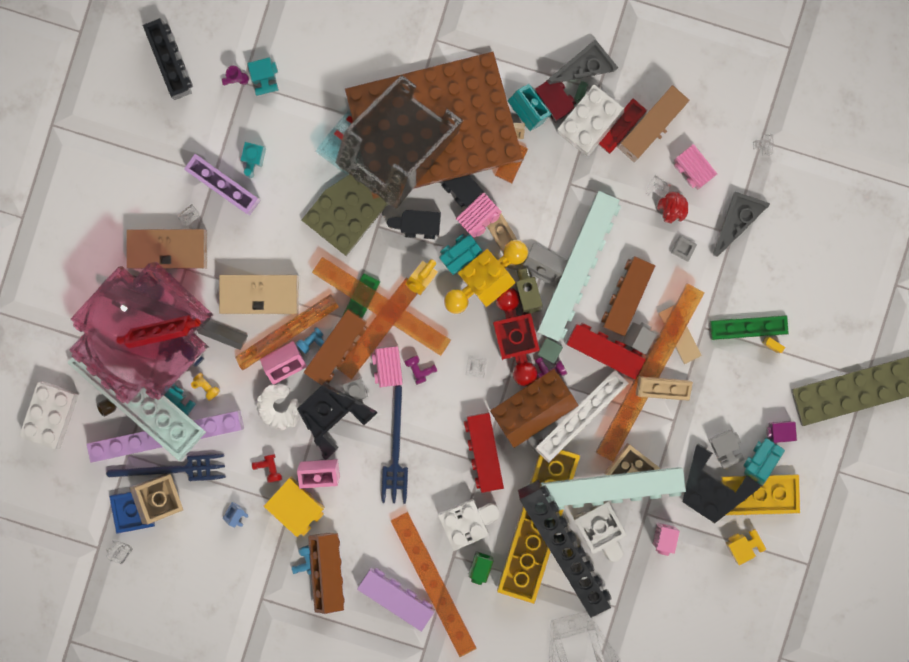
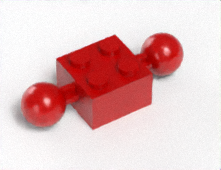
[493,287,540,386]

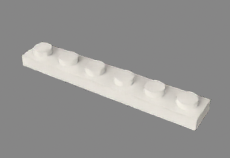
[535,370,629,463]

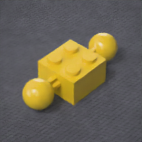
[444,240,528,314]

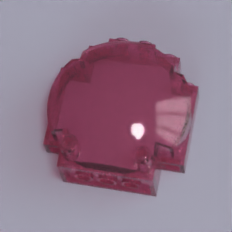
[69,262,214,404]

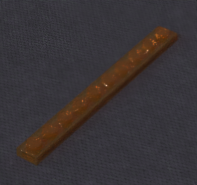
[596,283,705,462]

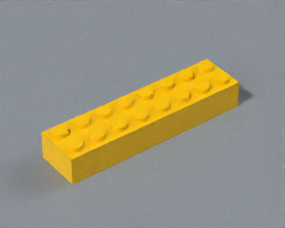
[497,449,580,604]

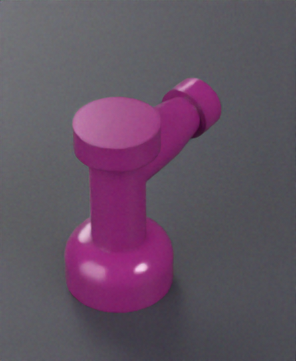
[222,65,249,86]
[404,355,437,385]
[535,357,568,378]

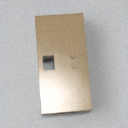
[219,275,299,314]

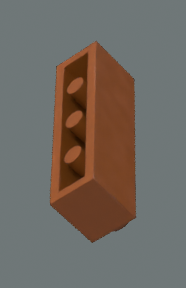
[601,256,656,336]
[303,308,368,385]
[308,533,345,614]

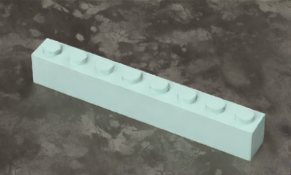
[537,191,621,341]
[527,467,686,510]

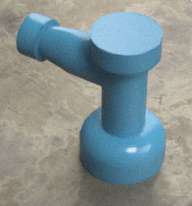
[295,327,325,354]
[292,545,311,575]

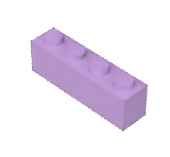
[184,154,261,216]
[357,568,435,632]

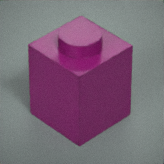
[766,421,797,443]

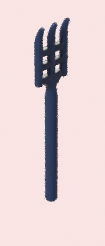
[381,385,408,504]
[106,454,226,481]

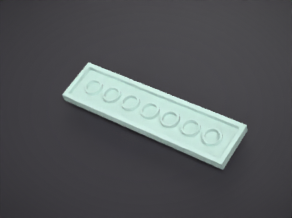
[68,334,206,461]

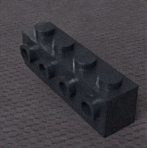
[142,18,193,100]

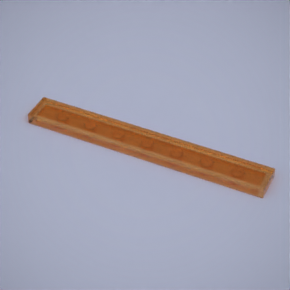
[312,257,451,356]
[390,511,477,657]

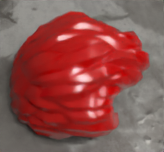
[657,192,688,223]

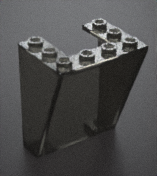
[335,75,463,209]

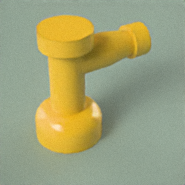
[191,372,220,401]

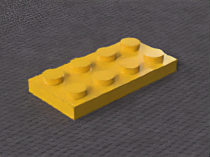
[721,474,800,515]

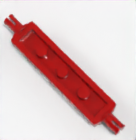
[116,315,201,349]

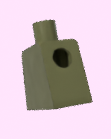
[516,268,543,315]

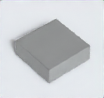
[671,236,697,262]

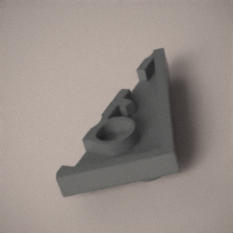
[546,39,618,85]
[713,191,770,257]

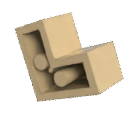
[604,443,660,475]

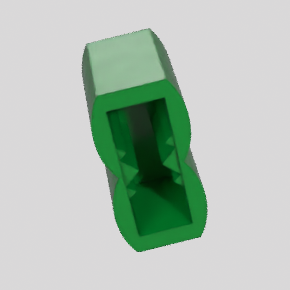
[468,551,494,585]

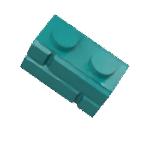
[508,84,552,131]
[439,233,483,275]
[743,438,785,485]

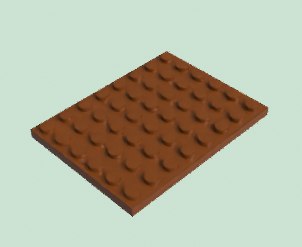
[345,51,523,199]

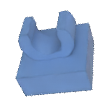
[222,502,248,528]

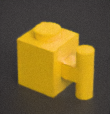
[405,259,438,296]
[726,529,766,566]

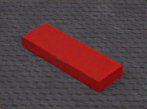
[598,98,647,154]

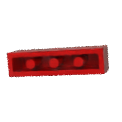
[565,323,646,379]
[464,412,504,493]

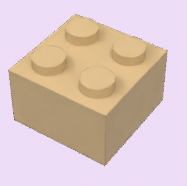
[130,474,183,524]

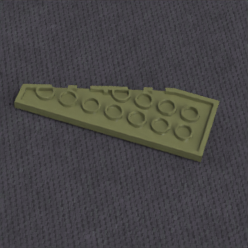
[302,165,397,256]

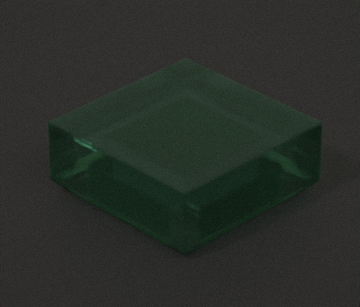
[574,81,588,103]

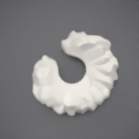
[256,384,301,431]

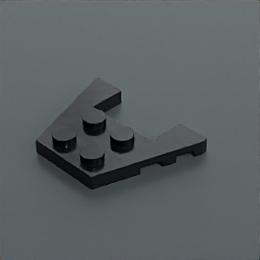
[297,383,377,460]
[682,444,762,523]

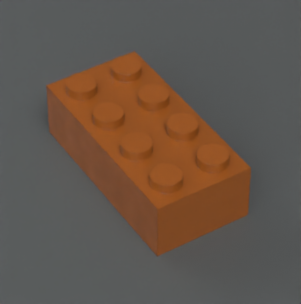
[490,369,579,448]

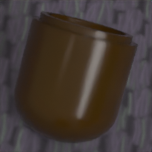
[97,398,117,417]

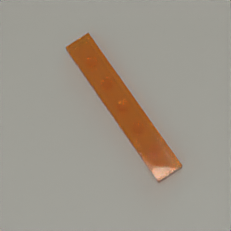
[337,277,417,380]
[235,294,339,370]

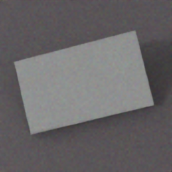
[521,243,568,287]

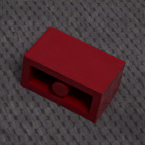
[534,81,576,123]

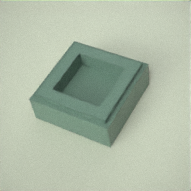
[537,338,563,364]

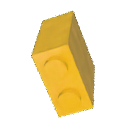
[264,476,325,537]

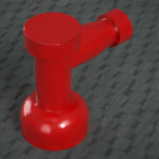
[252,454,283,483]

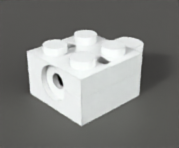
[438,498,500,551]
[573,501,627,562]

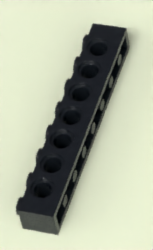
[518,480,612,618]

